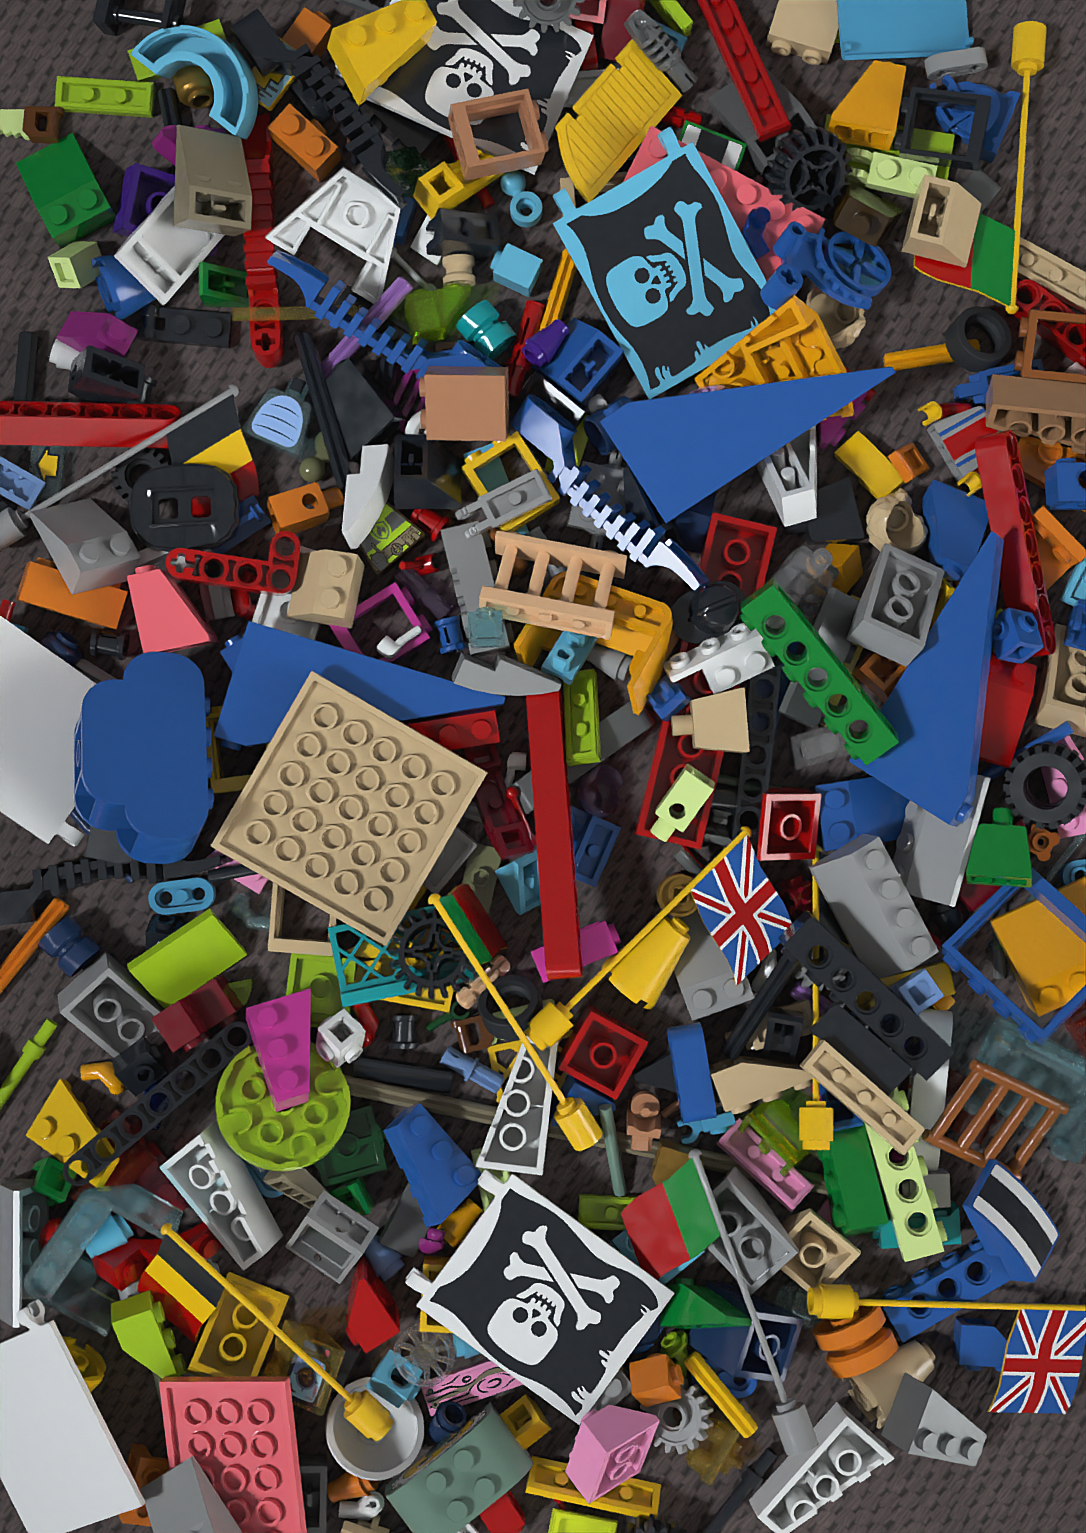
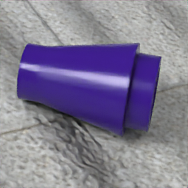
[522,319,569,368]

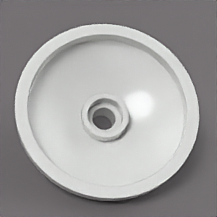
[325,1377,424,1481]

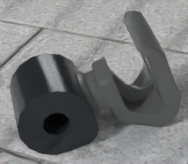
[703,782,737,846]

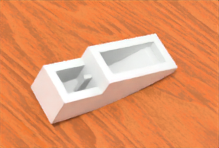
[342,444,394,549]

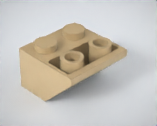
[902,174,982,267]

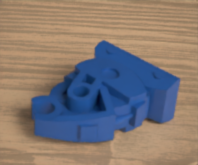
[929,75,1020,164]

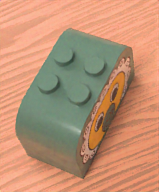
[385,1401,533,1533]

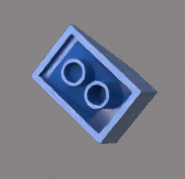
[810,777,910,851]

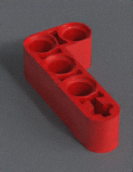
[165,531,301,596]

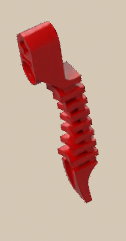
[242,113,285,368]

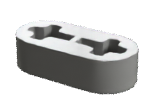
[924,47,988,80]

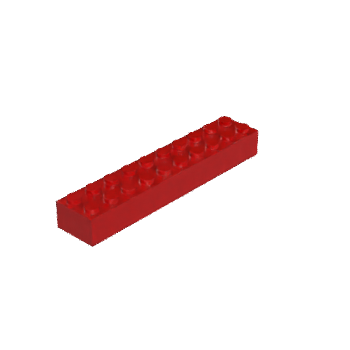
[634,512,777,850]

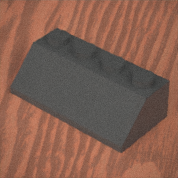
[779,587,859,730]

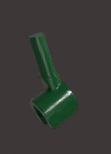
[426,1000,470,1032]

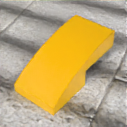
[834,431,905,499]

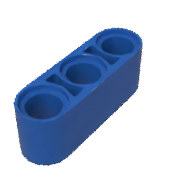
[667,1022,717,1124]

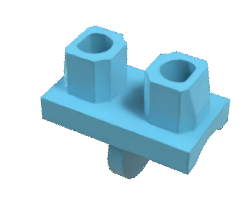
[541,631,598,685]

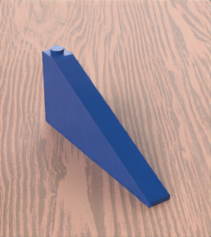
[600,367,896,523]
[849,531,1004,827]
[214,621,505,751]

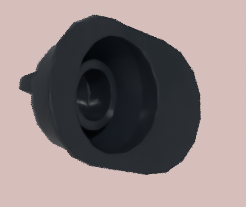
[671,581,746,644]

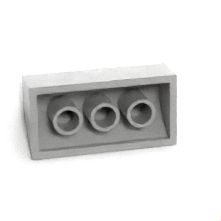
[893,775,990,907]
[809,834,939,979]
[0,1178,49,1327]

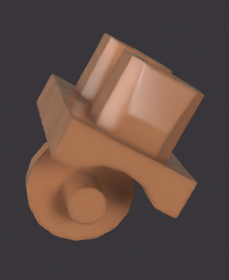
[626,1091,661,1152]

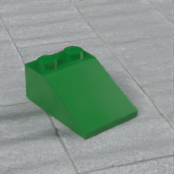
[16,133,116,249]

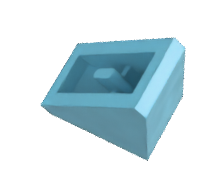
[495,849,541,915]

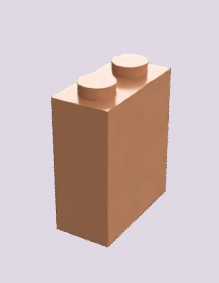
[419,366,509,441]

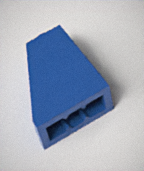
[921,479,989,582]

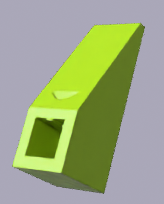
[111,1290,187,1379]

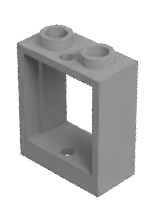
[285,1190,379,1284]

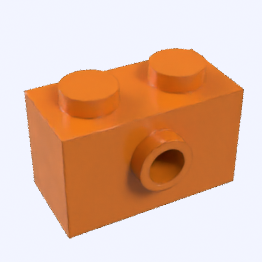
[267,103,342,182]

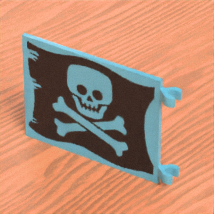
[553,127,776,399]

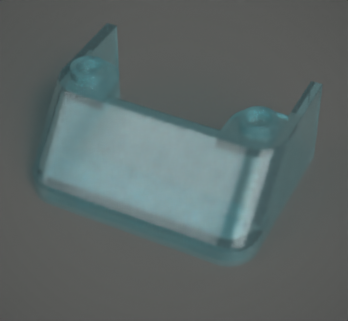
[24,1184,183,1337]

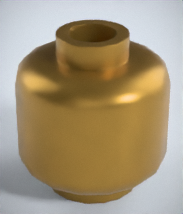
[172,66,214,109]

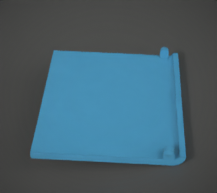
[836,0,974,60]

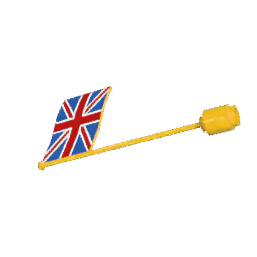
[524,826,792,1051]
[807,1284,1086,1414]

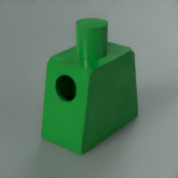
[966,808,1032,888]

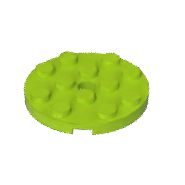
[216,1042,351,1171]

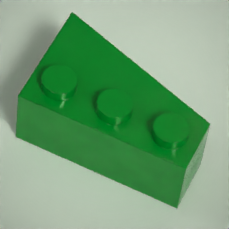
[817,1123,889,1238]

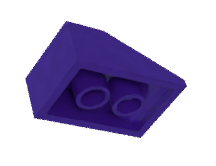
[113,163,219,257]

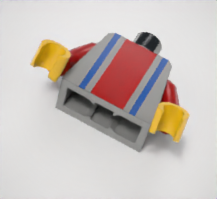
[917,401,1002,497]

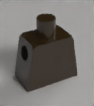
[833,181,904,247]

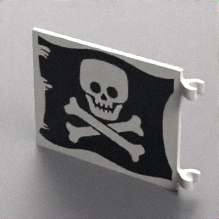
[334,0,594,175]
[405,1169,674,1425]

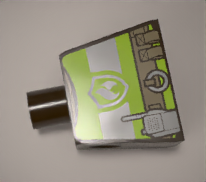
[359,501,427,579]

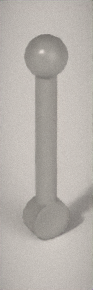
[390,246,436,297]

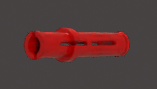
[505,300,546,400]

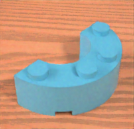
[131,25,258,140]

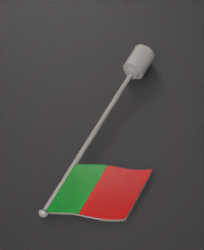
[621,1149,819,1456]

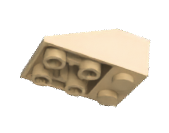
[709,1056,813,1114]

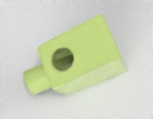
[650,763,715,842]

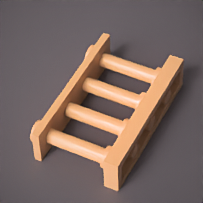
[479,530,627,640]

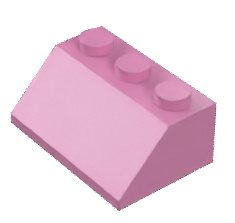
[565,1405,660,1504]

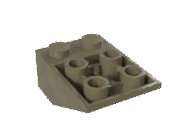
[173,125,252,236]

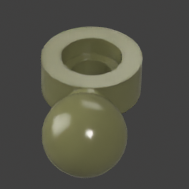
[299,432,330,483]

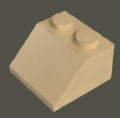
[287,549,365,628]
[781,1209,861,1292]

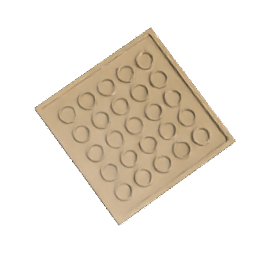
[211,671,487,946]

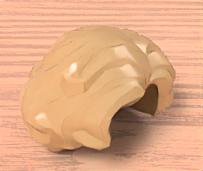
[806,286,866,349]
[866,488,928,555]

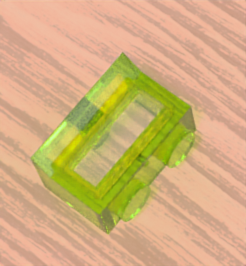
[738,1099,813,1177]

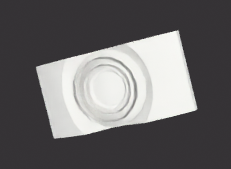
[114,186,224,305]

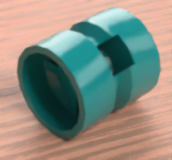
[456,300,517,360]

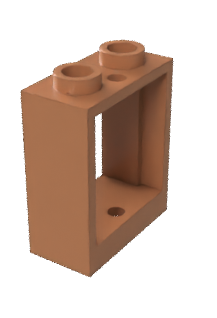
[448,88,548,181]

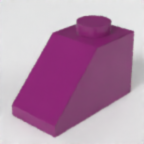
[56,311,138,358]

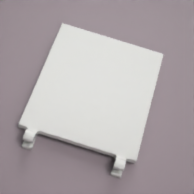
[0,616,96,847]
[0,1299,146,1533]

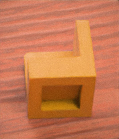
[812,543,863,594]

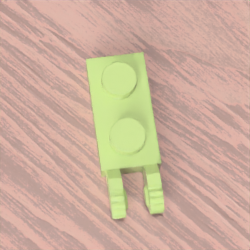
[845,148,938,198]

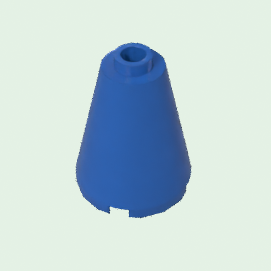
[91,255,156,320]

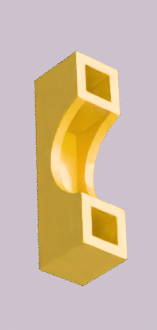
[413,149,504,220]

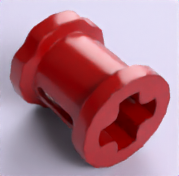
[409,509,451,542]

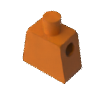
[267,482,344,540]

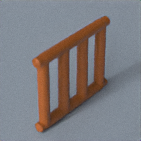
[921,1059,1070,1180]

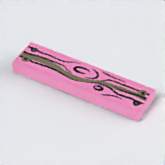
[421,1359,523,1416]

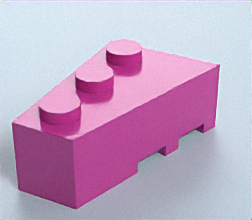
[246,988,311,1112]

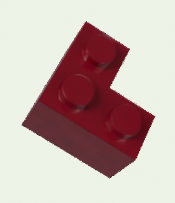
[151,974,244,1052]

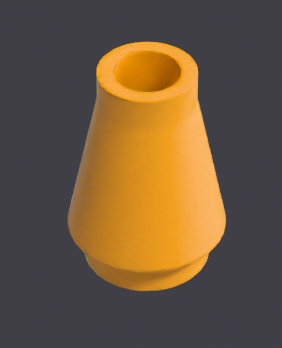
[437,1198,483,1248]

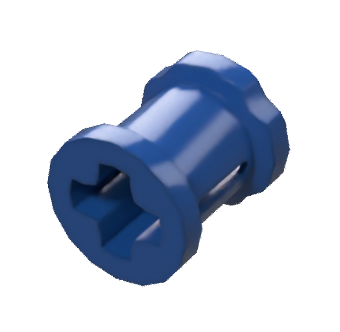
[433,615,469,655]

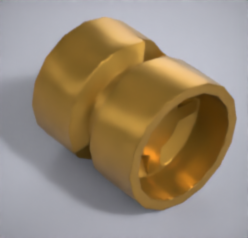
[656,873,697,917]

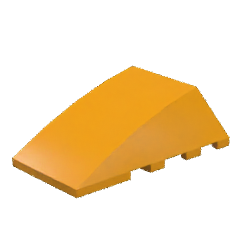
[694,295,854,420]

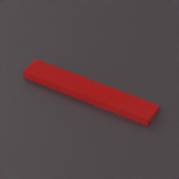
[697,0,791,142]

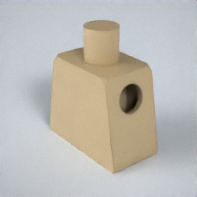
[671,688,750,753]

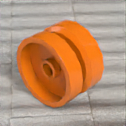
[812,1306,899,1379]

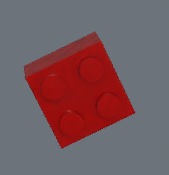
[556,1004,649,1100]

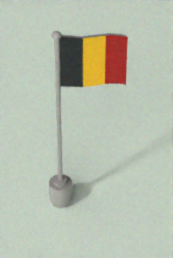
[0,384,259,551]

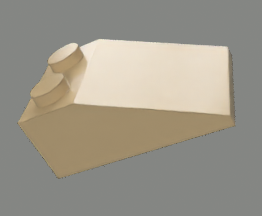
[1033,624,1086,737]

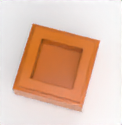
[888,442,930,484]

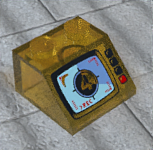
[264,1320,345,1416]

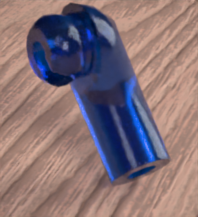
[742,207,771,260]

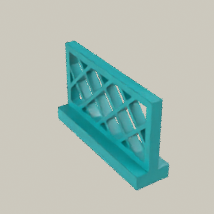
[328,905,474,1007]

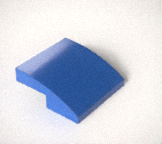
[536,805,621,888]

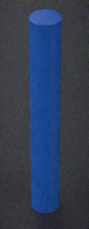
[981,721,1074,781]

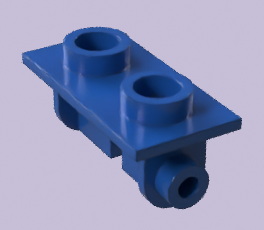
[209,495,271,554]

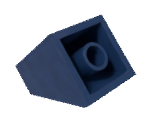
[687,1280,804,1383]

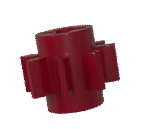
[778,875,813,918]

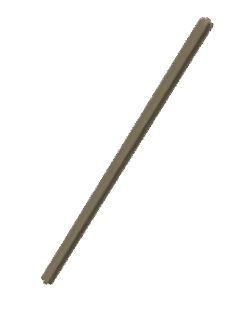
[344,1075,828,1195]

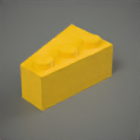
[327,0,437,106]

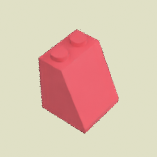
[127,565,219,653]

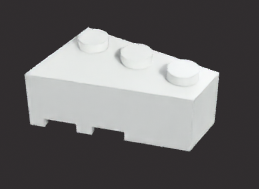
[755,425,817,527]

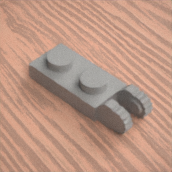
[455,469,552,539]

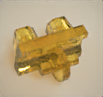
[685,1417,745,1486]

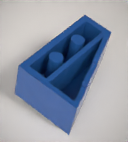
[383,1103,482,1227]

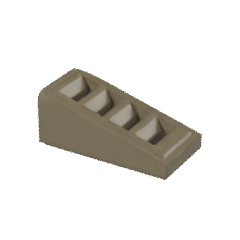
[263,1168,328,1209]

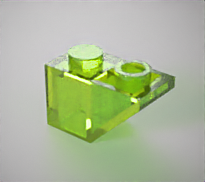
[404,283,471,345]

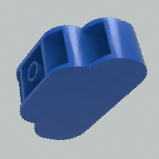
[74,652,214,864]

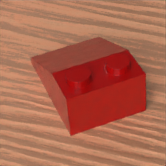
[979,652,1037,768]

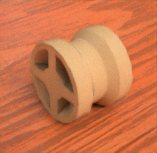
[442,254,476,288]

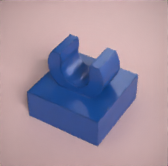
[646,674,691,722]

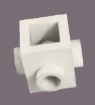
[315,1008,366,1068]

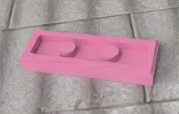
[717,1118,814,1212]

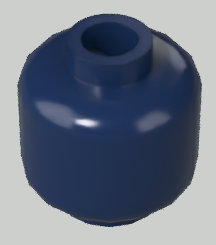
[39,630,82,667]

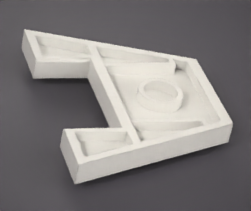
[265,167,400,304]

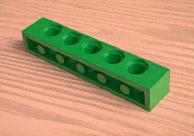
[740,578,899,766]

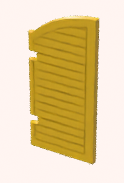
[555,39,682,203]

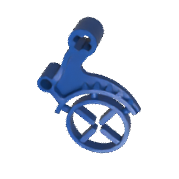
[760,221,891,310]

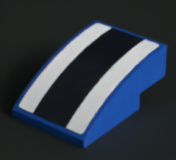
[962,1159,1060,1283]

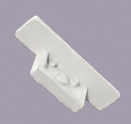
[663,615,785,694]

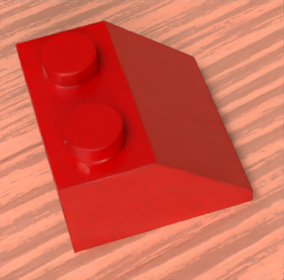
[757,787,821,861]
[345,1254,400,1353]

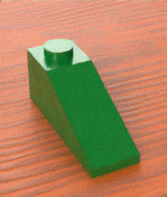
[660,1278,752,1329]

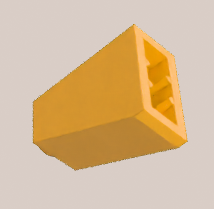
[827,60,906,151]

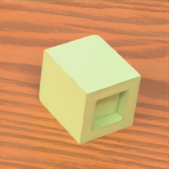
[48,241,101,288]

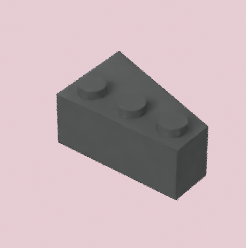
[881,1372,987,1466]

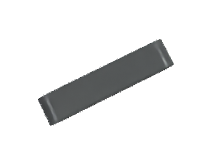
[509,701,657,815]

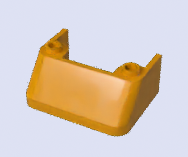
[514,571,673,715]

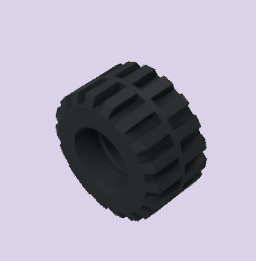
[1003,742,1086,829]

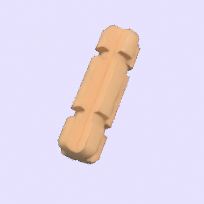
[456,955,510,1009]

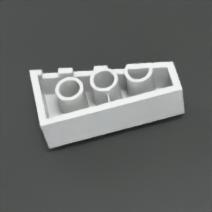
[475,1036,558,1175]
[159,1120,283,1271]
[749,1402,895,1533]

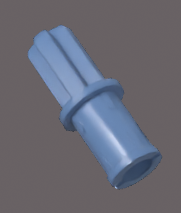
[439,1045,504,1093]

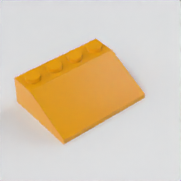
[990,876,1086,1017]

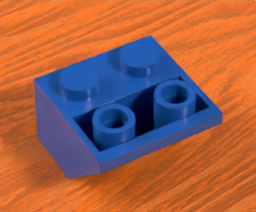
[532,317,624,406]

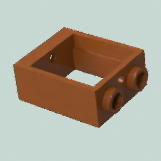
[1014,310,1086,384]

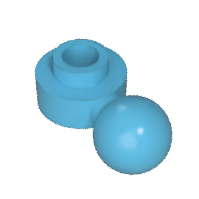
[500,170,542,228]

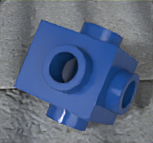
[992,608,1044,664]

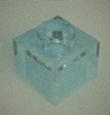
[468,607,505,649]

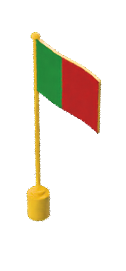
[914,21,1047,314]
[428,884,603,1151]

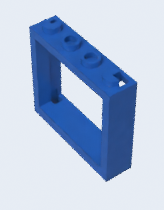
[942,867,1086,1046]

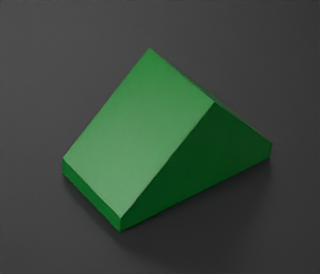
[199,262,249,307]
[326,1177,374,1216]

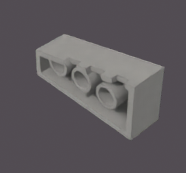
[440,521,515,659]

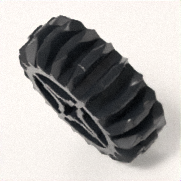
[764,126,853,214]
[388,908,476,1000]

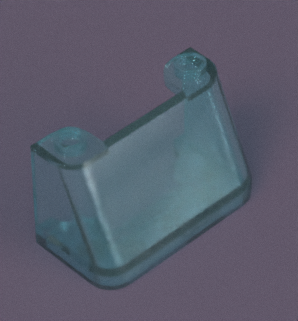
[963,1017,1086,1164]

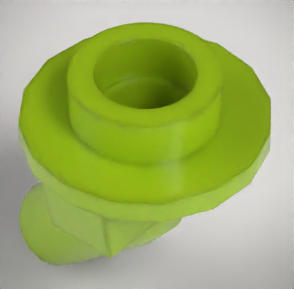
[660,1331,689,1378]

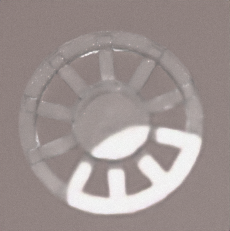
[394,1324,455,1387]

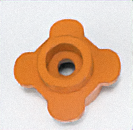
[1027,824,1060,861]

